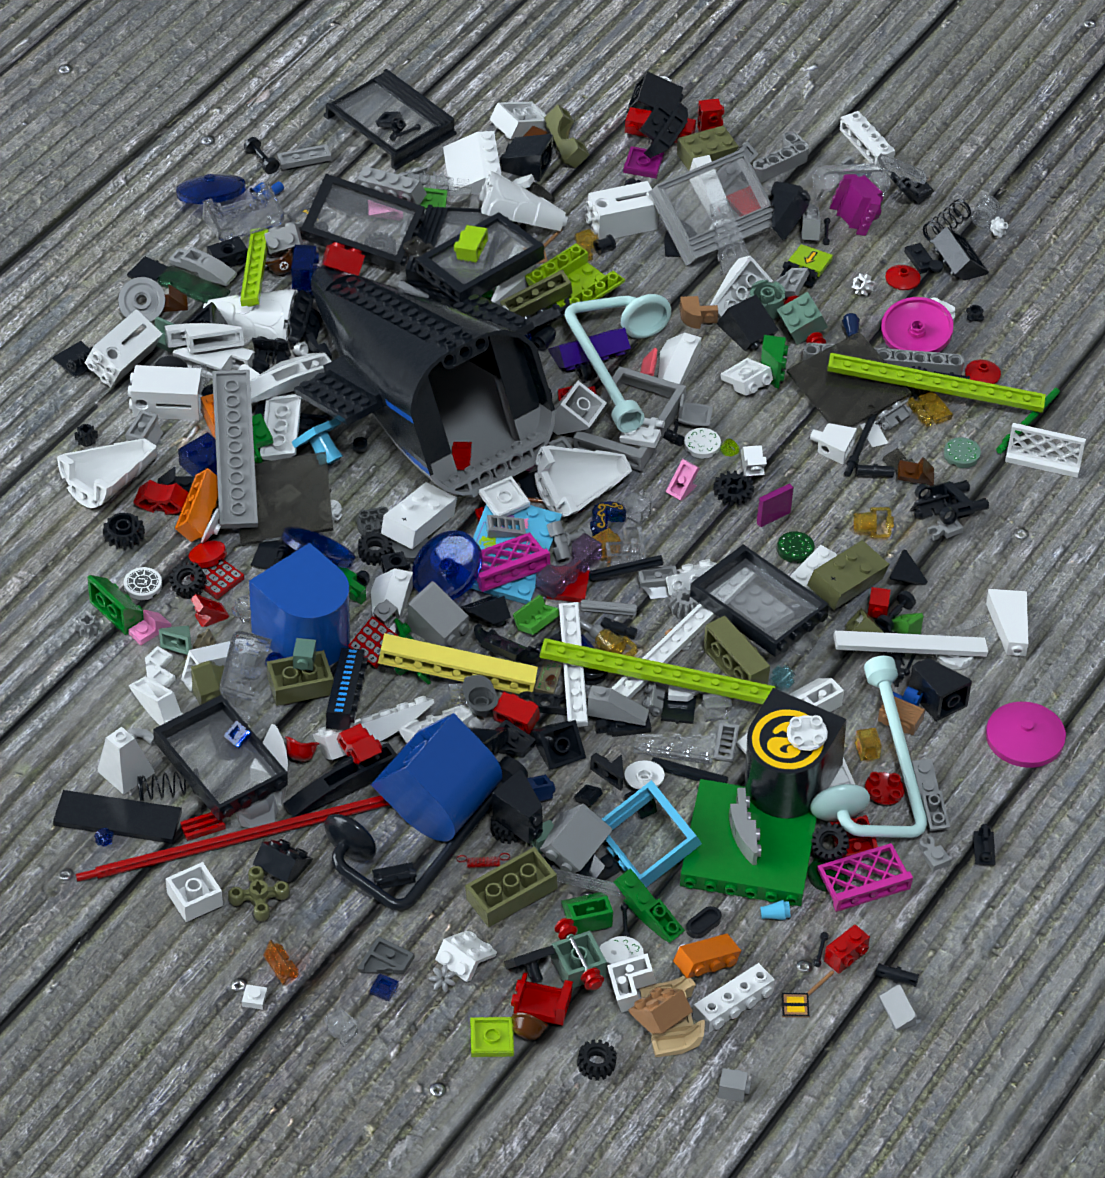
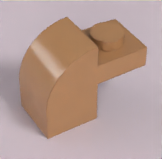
[679,296,718,329]

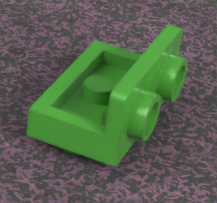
[420,187,448,209]
[513,595,560,635]

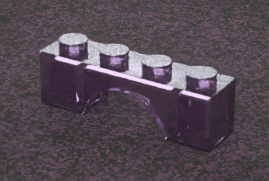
[535,533,602,599]

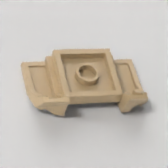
[639,976,705,1057]

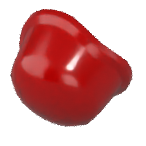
[285,736,320,762]

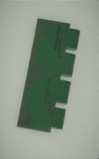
[158,265,230,303]

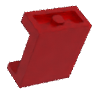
[511,973,573,1025]

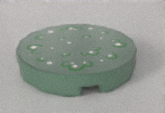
[944,437,981,468]

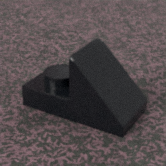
[157,467,195,492]
[590,753,624,790]
[576,853,621,890]

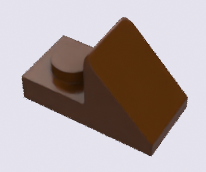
[162,284,188,312]
[898,457,934,486]

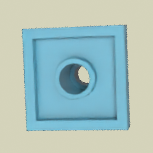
[292,418,343,468]

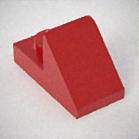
[191,594,229,627]

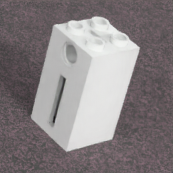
[585,181,659,240]
[85,309,163,388]
[128,365,203,421]

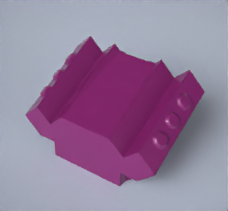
[829,172,883,236]

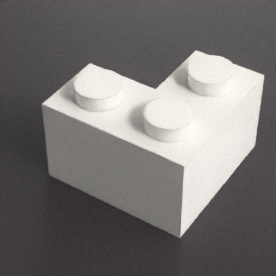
[607,953,656,1013]

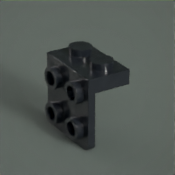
[888,167,934,204]

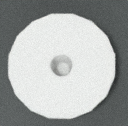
[599,941,629,964]

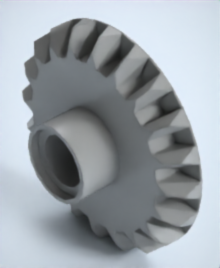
[118,277,165,322]

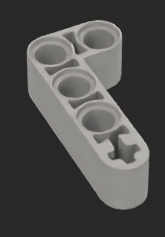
[752,132,809,183]

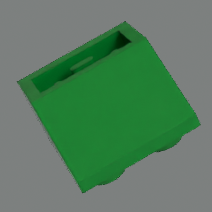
[761,335,789,389]
[561,892,613,935]

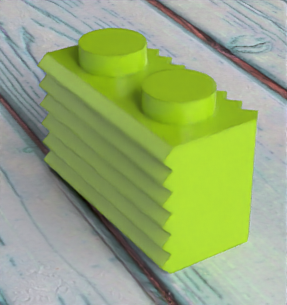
[454,225,489,263]

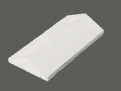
[260,394,302,462]

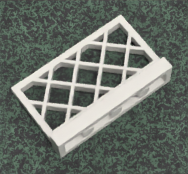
[1005,423,1086,478]

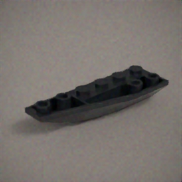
[283,742,397,818]

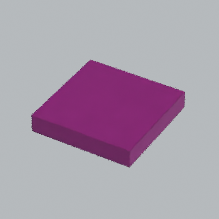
[623,146,664,179]
[757,483,794,528]

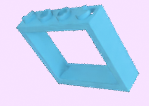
[602,780,702,887]

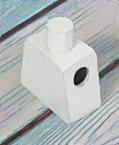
[810,423,857,464]

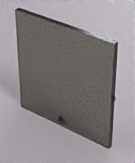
[787,332,911,427]
[240,452,334,546]

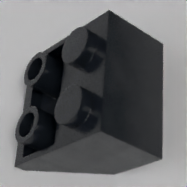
[253,839,313,883]

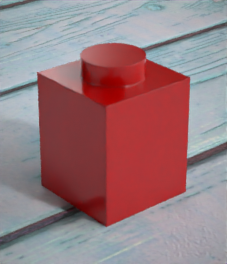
[868,587,891,618]

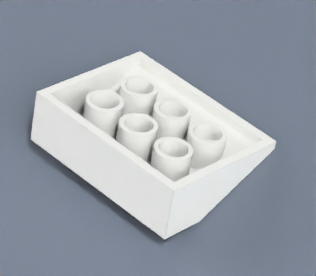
[443,131,501,195]

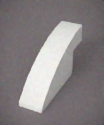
[164,323,244,353]
[173,347,254,379]
[129,676,183,725]
[250,724,288,806]

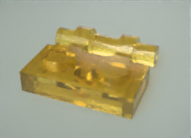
[908,391,953,427]

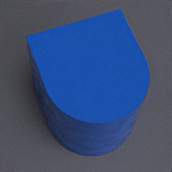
[249,543,350,666]
[371,713,502,841]

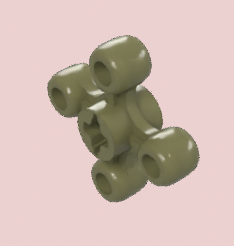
[228,866,290,921]

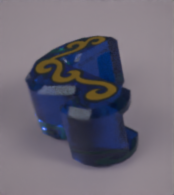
[590,501,626,541]

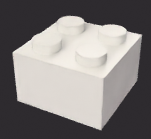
[166,862,223,922]

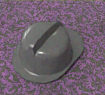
[462,675,498,719]

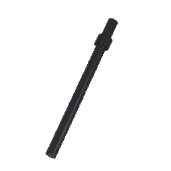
[844,399,883,477]

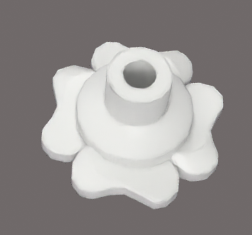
[990,217,1008,238]

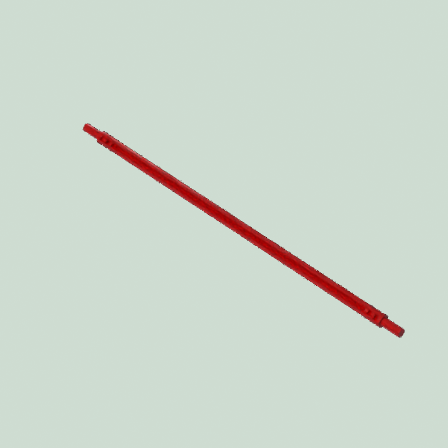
[75,795,390,882]

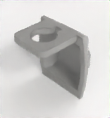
[678,394,713,427]

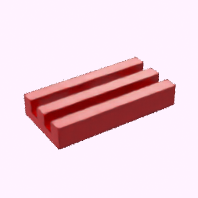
[180,812,226,841]

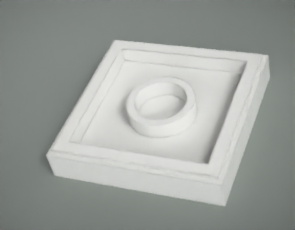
[479,476,531,517]

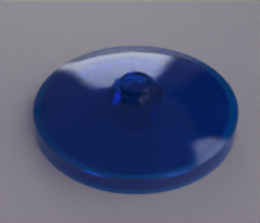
[176,174,246,204]
[282,527,356,568]
[412,531,483,600]

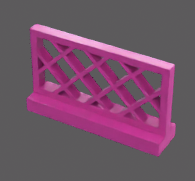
[461,532,551,592]
[817,843,913,912]

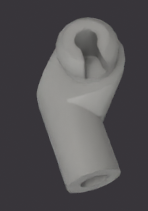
[129,728,155,745]

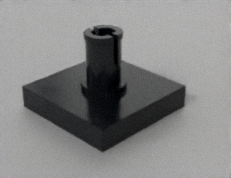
[504,945,555,983]

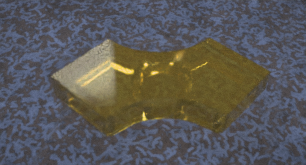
[574,228,599,261]

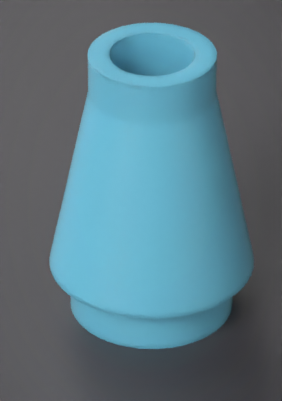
[760,900,791,920]

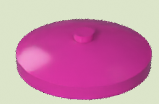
[881,297,953,353]
[986,702,1066,768]

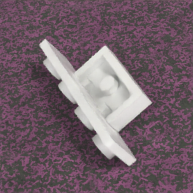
[666,559,717,595]

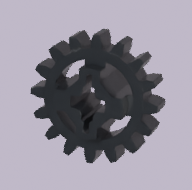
[713,470,754,506]

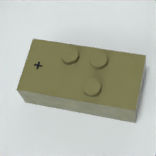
[807,540,890,610]
[703,616,770,685]
[465,847,558,928]

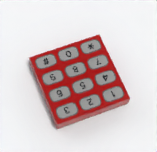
[190,558,245,600]
[348,616,398,669]

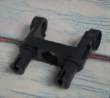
[915,480,989,525]

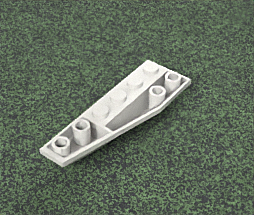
[250,353,331,403]
[737,678,844,754]
[313,696,434,760]

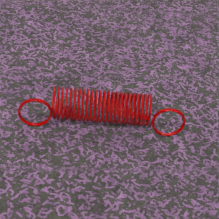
[456,853,510,868]

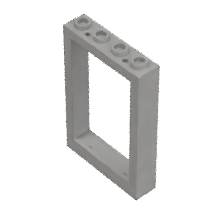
[573,366,686,471]

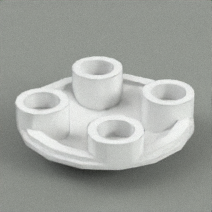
[787,715,828,751]

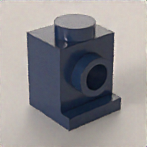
[527,774,555,802]

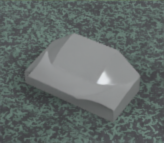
[125,410,163,445]
[637,565,677,599]
[236,793,278,828]

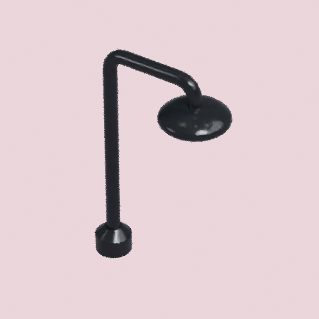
[324,757,528,911]

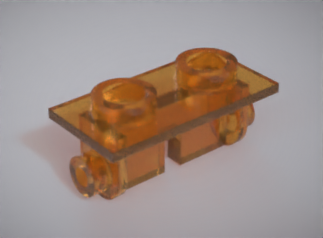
[263,940,299,985]

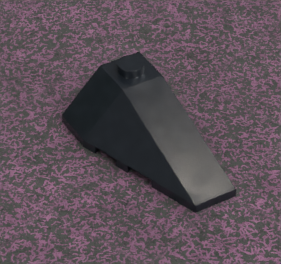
[771,181,811,240]

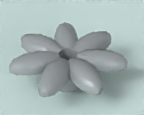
[429,965,455,992]

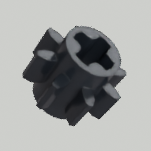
[74,424,98,447]

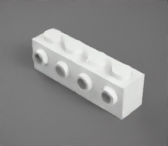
[840,111,895,170]
[693,963,775,1033]

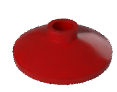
[885,265,921,290]
[965,359,1001,384]

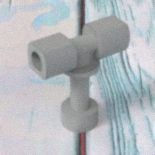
[547,520,592,561]

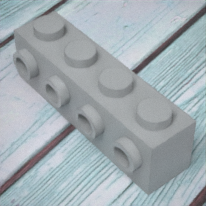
[356,166,427,205]

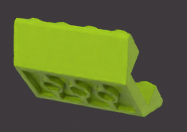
[525,243,625,319]

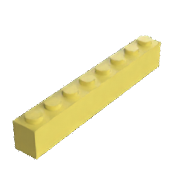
[378,633,538,694]

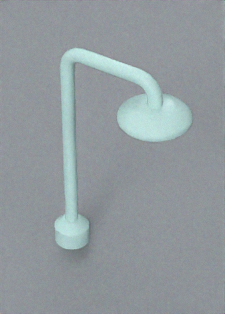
[564,294,671,433]
[810,656,927,838]

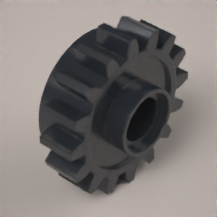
[103,513,145,550]

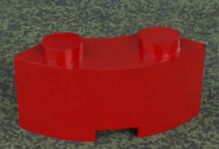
[133,479,189,514]
[337,723,382,764]

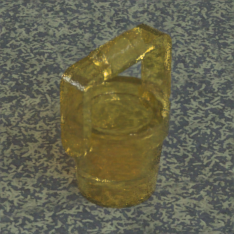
[854,507,894,538]
[595,629,638,657]

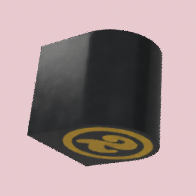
[745,688,847,818]

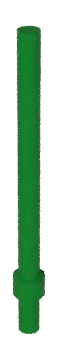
[996,388,1060,454]

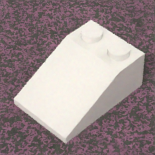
[490,102,547,140]

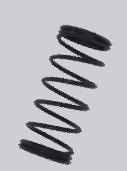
[922,199,971,243]
[137,768,199,801]

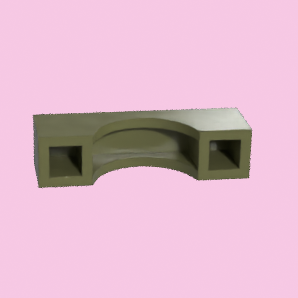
[544,105,590,168]

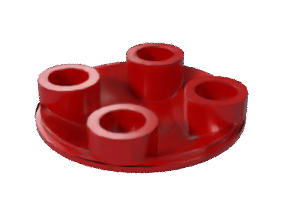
[865,772,905,805]

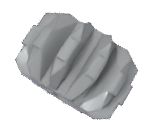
[669,588,699,619]

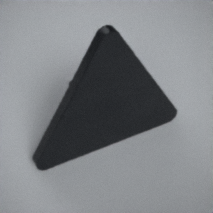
[889,549,928,585]

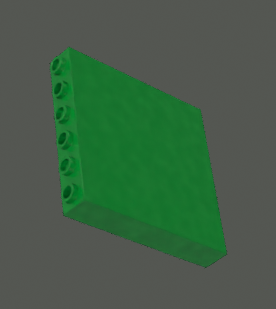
[680,779,817,906]

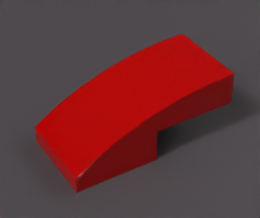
[452,442,472,470]

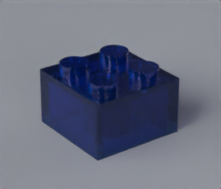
[291,244,320,295]
[178,432,217,476]

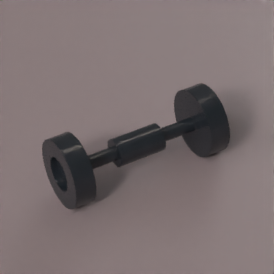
[244,137,280,174]
[875,591,916,632]

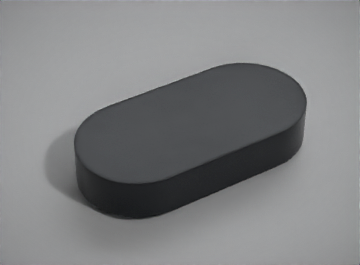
[686,906,722,939]

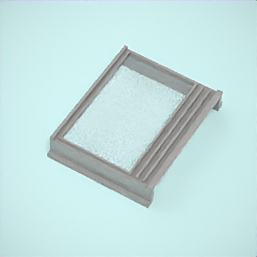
[648,149,774,266]

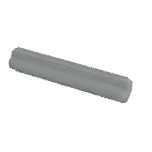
[580,599,637,616]

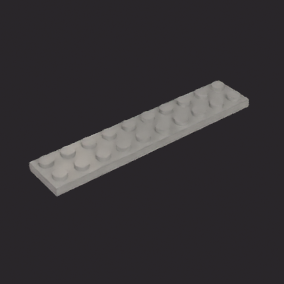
[212,370,258,529]

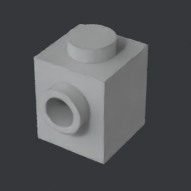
[718,1068,751,1102]

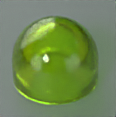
[720,438,739,457]

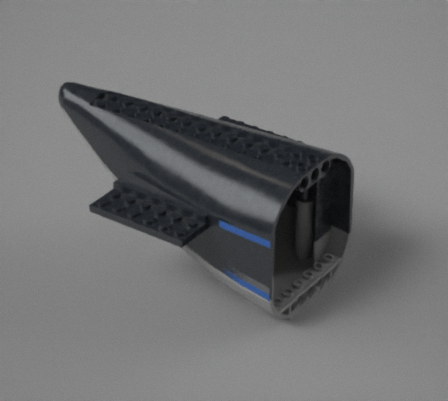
[294,267,556,498]

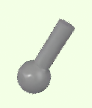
[580,619,605,639]

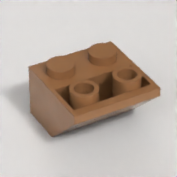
[628,987,693,1034]

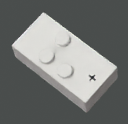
[381,482,457,549]

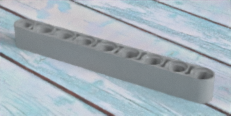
[802,343,964,375]

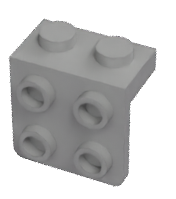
[264,221,303,254]

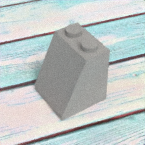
[408,581,469,647]
[540,804,613,875]

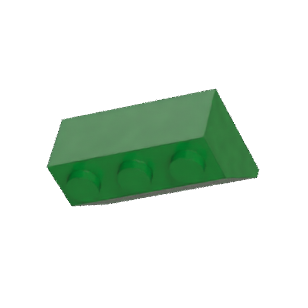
[87,575,143,635]

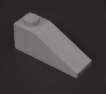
[587,685,649,726]

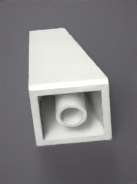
[97,727,155,795]

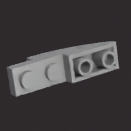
[168,247,237,286]
[912,758,950,831]
[729,788,761,865]

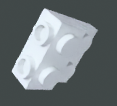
[720,358,773,395]

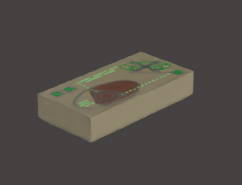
[534,660,563,694]

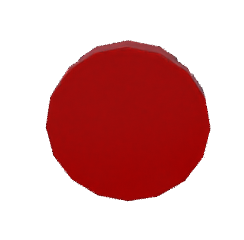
[188,540,227,568]

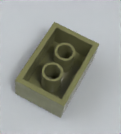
[677,125,739,171]
[266,650,334,706]

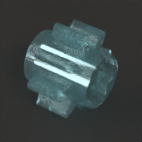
[771,665,795,688]

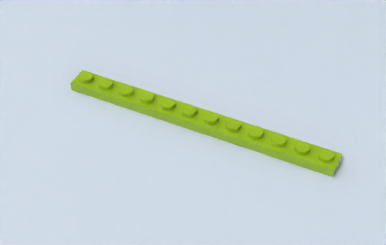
[827,353,1046,413]
[540,638,775,704]

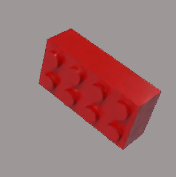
[320,242,365,276]

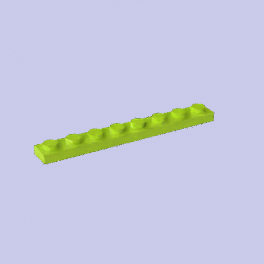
[240,229,269,307]

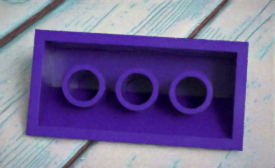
[548,328,631,371]

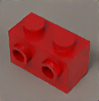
[697,98,724,132]
[493,692,540,734]
[824,924,870,974]

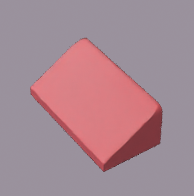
[640,348,658,376]

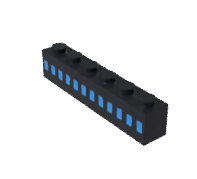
[326,648,368,730]

